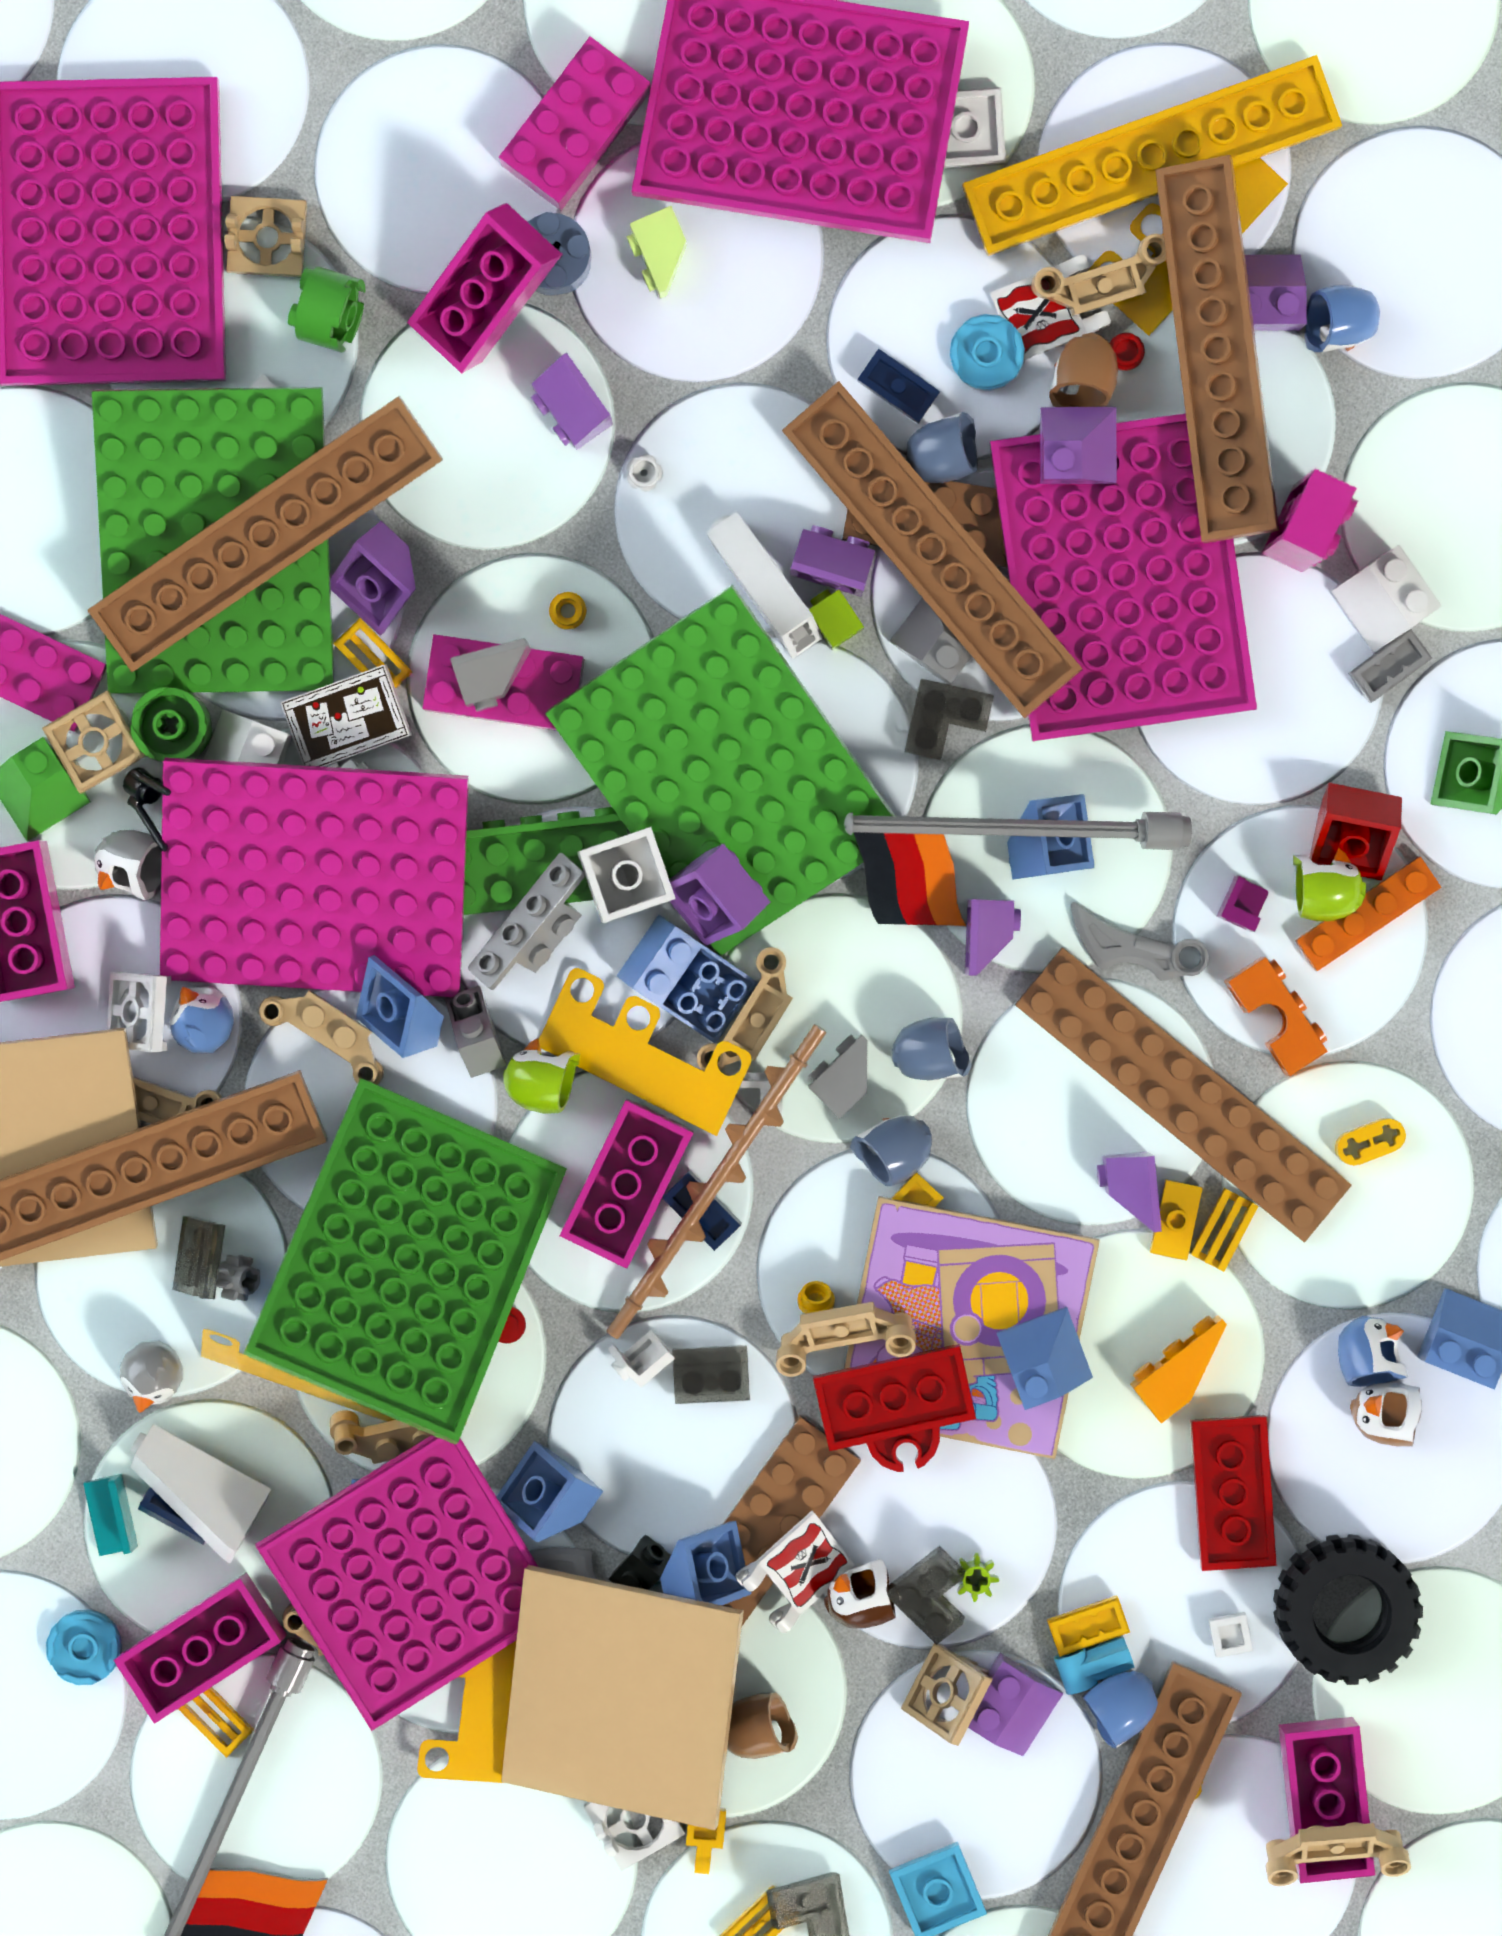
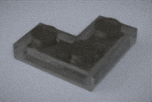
[904,679,994,761]
[887,1545,966,1645]
[766,1872,850,1936]

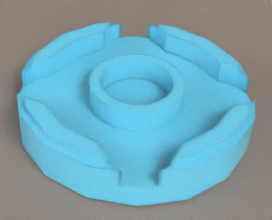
[950,314,1025,391]
[46,1609,122,1685]

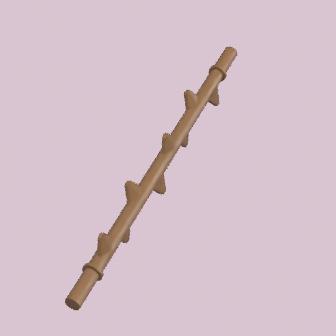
[606,1024,827,1339]

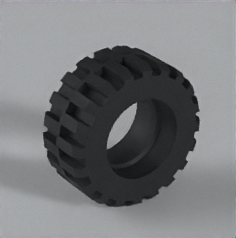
[1273,1534,1423,1685]

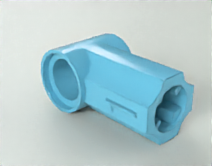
[1054,1635,1135,1695]

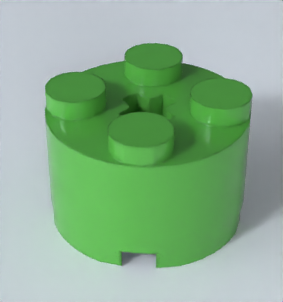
[288,266,365,353]
[131,687,213,762]

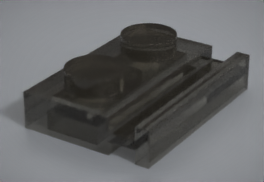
[172,1216,226,1299]
[672,1344,750,1404]

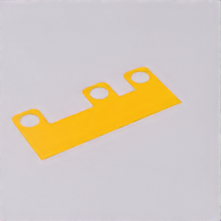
[1087,158,1288,336]
[539,968,752,1136]
[201,1329,396,1422]
[417,1641,516,1783]

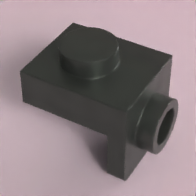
[608,1535,671,1590]

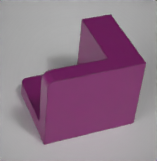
[1216,875,1268,932]

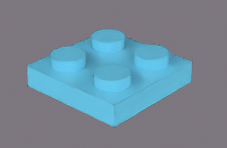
[889,1842,987,1936]

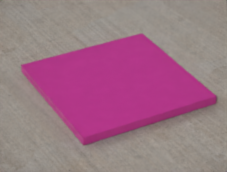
[255,1435,538,1731]

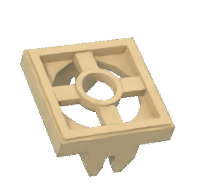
[224,196,307,278]
[42,690,147,794]
[901,1642,993,1746]

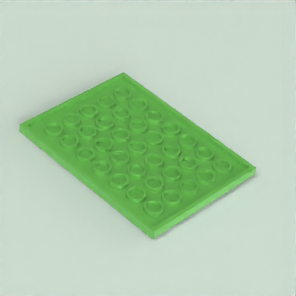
[92,387,335,693]
[545,584,895,956]
[243,1078,567,1445]

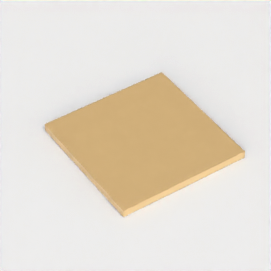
[0,1028,158,1267]
[501,1565,744,1830]

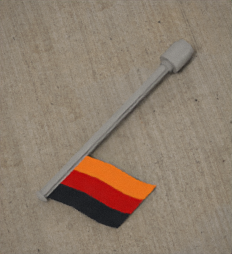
[844,812,1192,926]
[164,1638,328,1936]

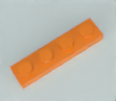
[1294,856,1442,971]

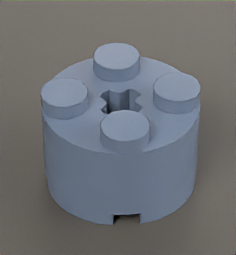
[528,212,591,296]

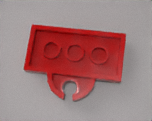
[813,1344,976,1472]

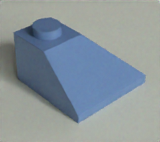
[1007,794,1095,880]
[356,955,444,1058]
[996,1307,1093,1410]
[496,1441,603,1542]
[660,1521,751,1606]

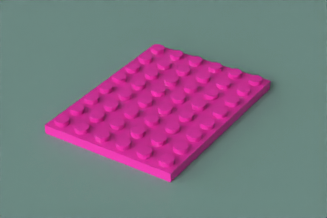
[632,0,969,244]
[0,77,226,386]
[989,413,1257,742]
[160,757,469,997]

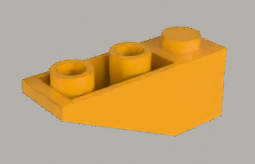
[1130,1315,1227,1424]

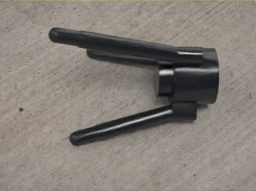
[123,767,171,852]

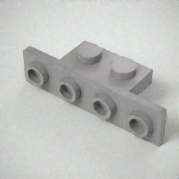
[468,853,585,990]

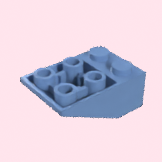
[617,915,758,1043]

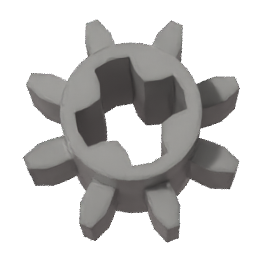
[214,1254,260,1301]

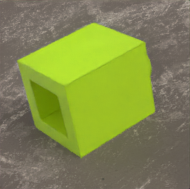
[808,589,864,650]

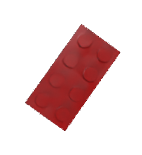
[1190,1415,1277,1571]

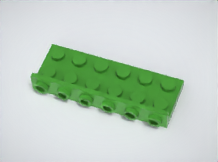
[464,807,628,915]

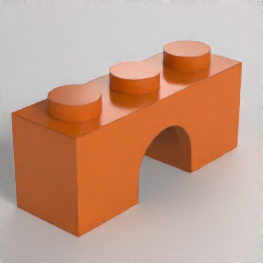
[1224,957,1328,1076]

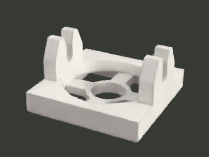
[107,972,171,1052]
[584,1802,686,1871]

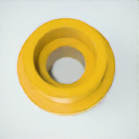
[549,592,587,630]
[797,1281,835,1314]

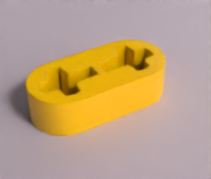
[1335,1118,1406,1166]

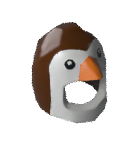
[824,1559,896,1629]

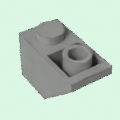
[445,985,506,1078]
[808,1034,868,1120]

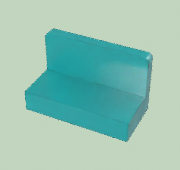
[83,1474,138,1557]

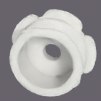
[626,454,663,492]

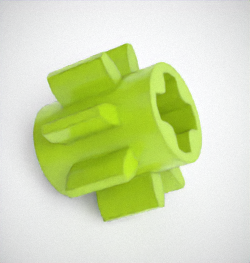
[952,1553,999,1602]

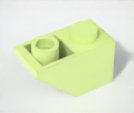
[626,206,687,299]

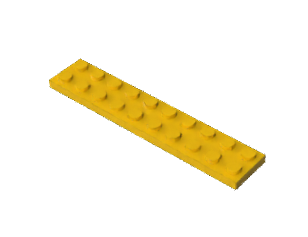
[962,55,1342,257]

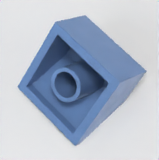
[1417,1288,1502,1390]

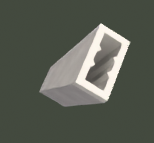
[706,511,823,659]
[129,1424,272,1563]

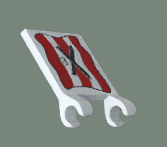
[990,254,1111,361]
[735,1511,855,1634]

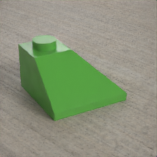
[1430,731,1502,815]
[0,737,91,842]

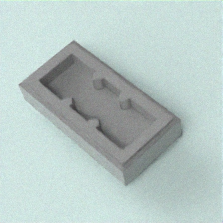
[1348,629,1433,703]

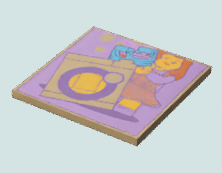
[844,1196,1100,1459]

